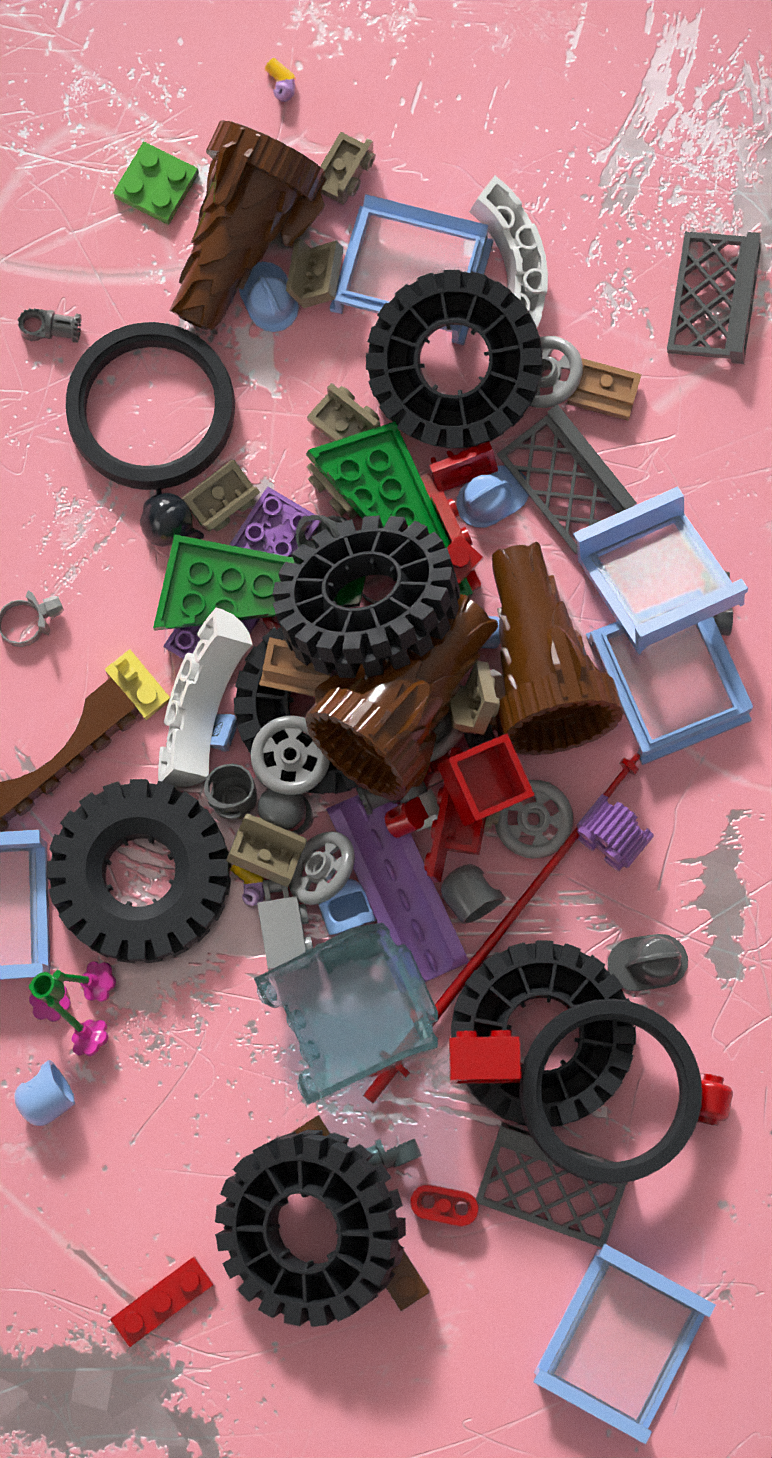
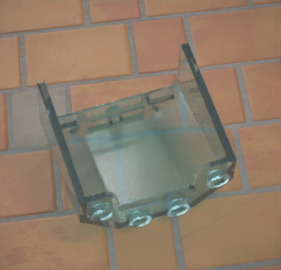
[254,923,438,1105]

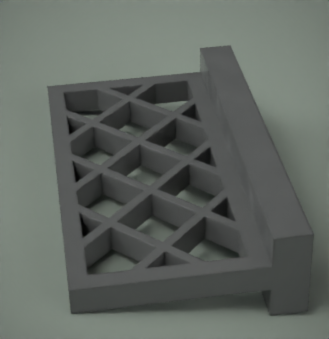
[667,231,762,364]
[497,404,637,555]
[476,1122,628,1248]

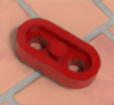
[410,1185,479,1226]

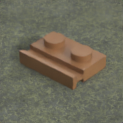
[567,358,642,421]
[259,637,331,697]

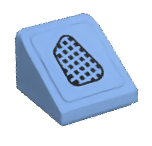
[210,714,238,752]

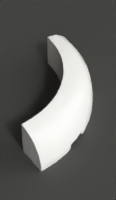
[469,175,548,327]
[158,608,252,788]

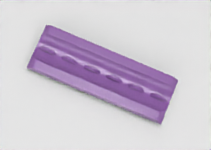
[163,486,322,660]
[326,795,469,990]

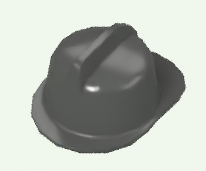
[608,934,688,991]

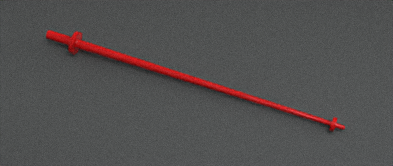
[363,753,640,1104]

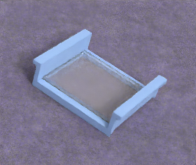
[330,194,493,345]
[573,487,748,655]
[586,588,753,765]
[0,830,50,980]
[533,1244,716,1444]

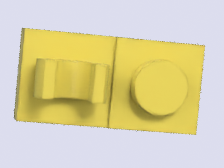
[105,649,170,720]

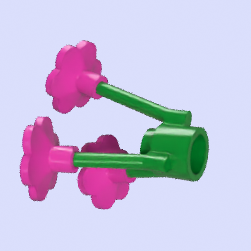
[29,961,116,1056]

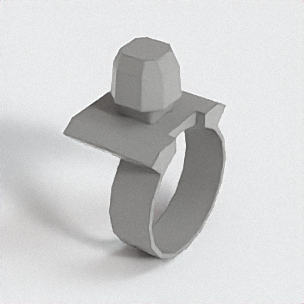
[0,590,64,647]

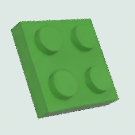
[113,141,199,225]

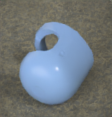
[318,879,376,935]
[14,1060,75,1126]

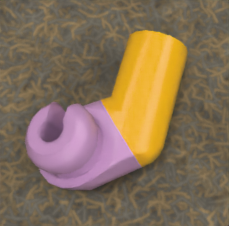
[265,58,295,102]
[230,865,265,906]

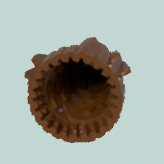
[169,120,326,330]
[489,541,623,755]
[305,594,498,801]

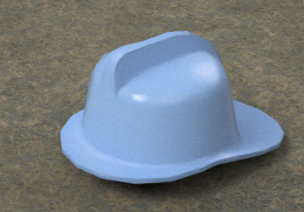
[239,262,299,332]
[456,465,529,528]

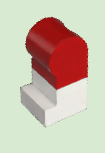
[384,789,440,838]

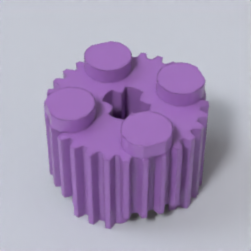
[576,794,654,871]

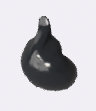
[140,488,204,547]

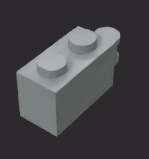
[257,880,314,972]

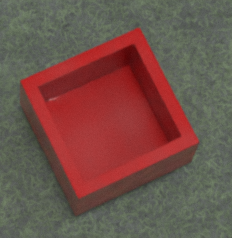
[437,733,535,827]
[449,1030,521,1084]

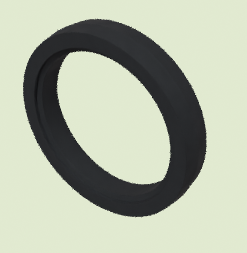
[65,322,235,490]
[519,999,702,1184]

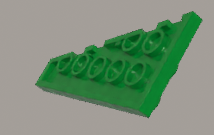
[306,422,473,598]
[153,534,366,631]

